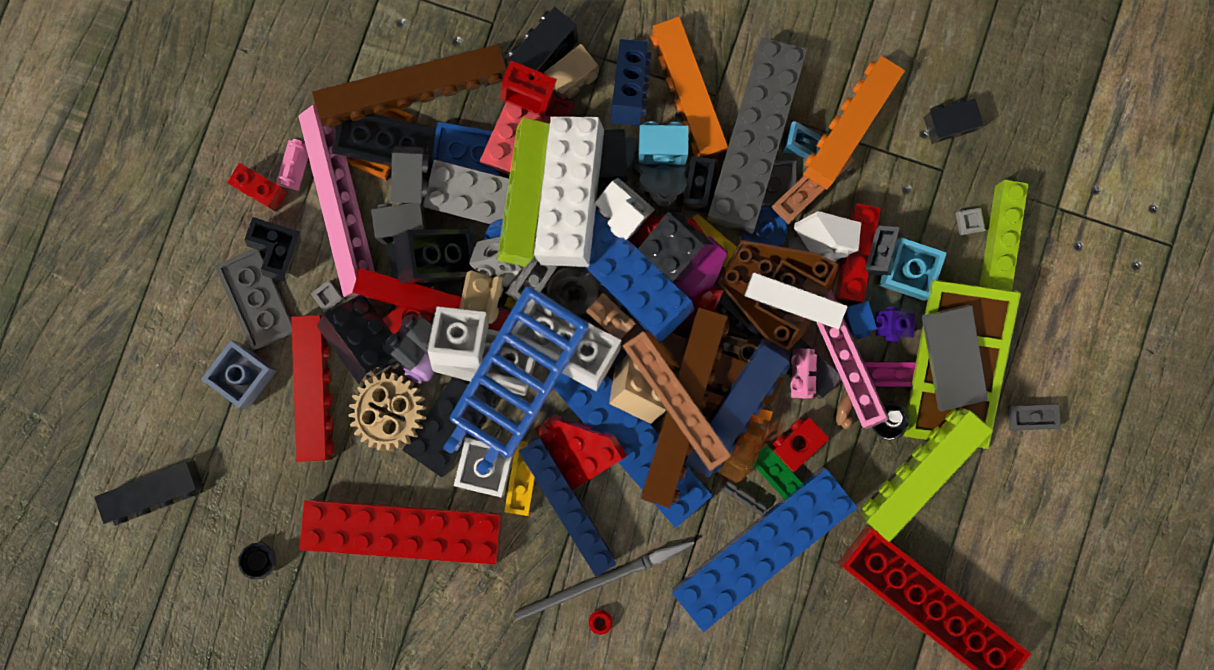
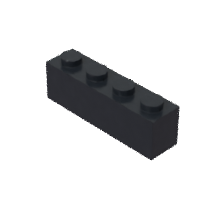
[94,461,204,526]

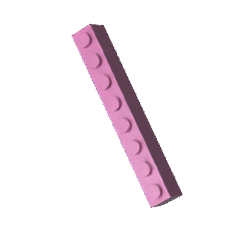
[299,105,375,297]

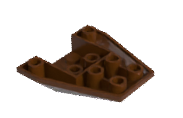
[717,240,839,351]

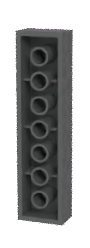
[707,37,807,235]

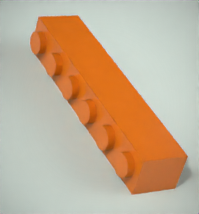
[650,17,728,159]
[803,55,905,190]

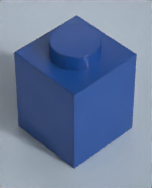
[844,301,877,340]

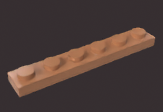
[623,331,731,471]

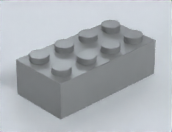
[423,160,509,224]

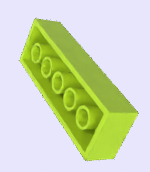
[860,407,993,542]

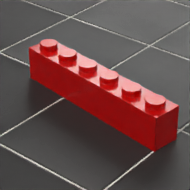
[291,315,335,462]

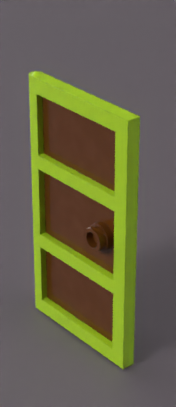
[903,280,1021,449]

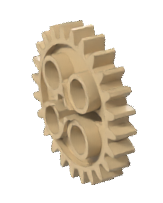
[349,373,427,451]

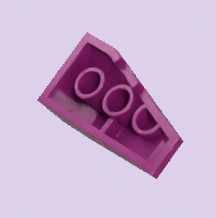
[671,236,728,338]

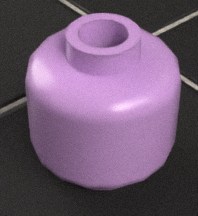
[403,350,434,384]

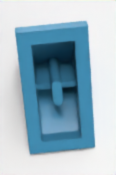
[782,121,822,158]

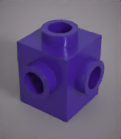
[875,307,915,342]

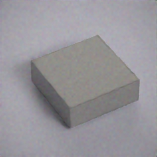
[956,208,986,236]
[310,280,345,313]

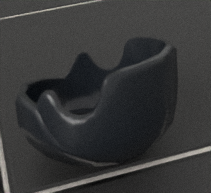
[872,401,910,441]
[238,542,277,580]

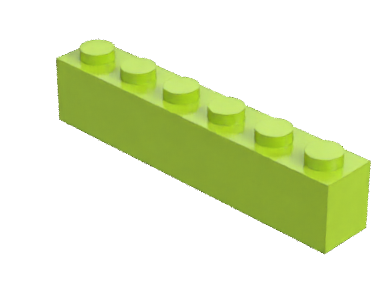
[497,117,550,267]
[980,180,1028,291]

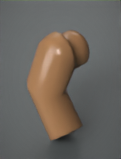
[835,392,853,429]

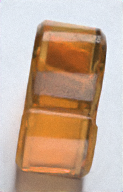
[718,423,766,483]

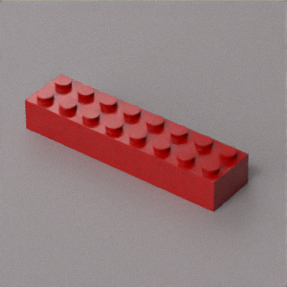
[299,499,502,565]
[837,526,1031,670]

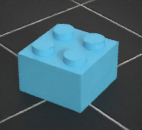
[638,122,688,166]
[878,238,946,301]

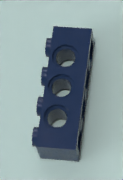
[611,39,652,125]

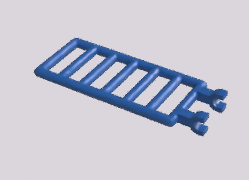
[443,286,589,475]

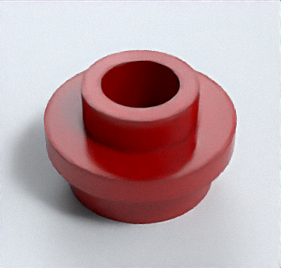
[588,610,613,635]

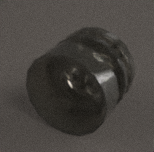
[547,266,600,321]

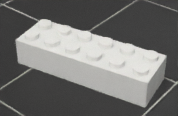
[534,117,604,267]

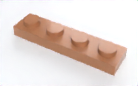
[772,156,854,224]

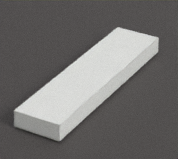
[745,273,847,330]

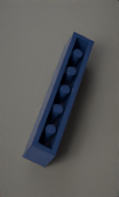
[684,338,791,478]
[518,436,617,577]

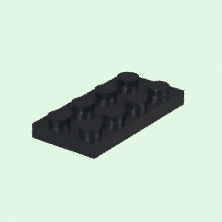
[332,113,437,175]
[402,377,497,477]

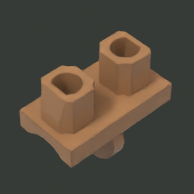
[586,293,636,340]

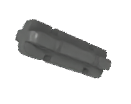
[723,480,768,515]

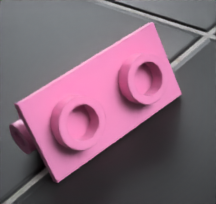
[276,139,309,191]
[791,349,817,398]

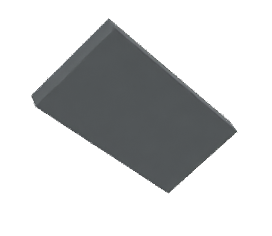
[215,248,292,352]
[922,304,988,412]

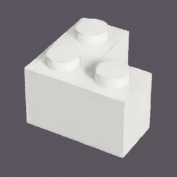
[594,178,655,239]

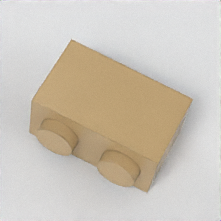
[544,44,599,99]

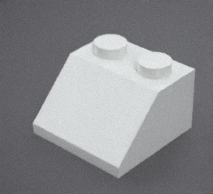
[794,211,861,262]

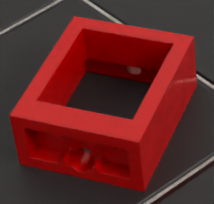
[500,61,557,117]

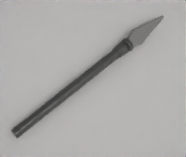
[514,541,695,621]

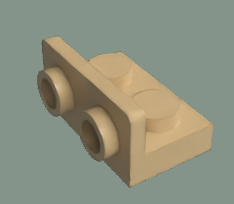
[459,271,503,324]

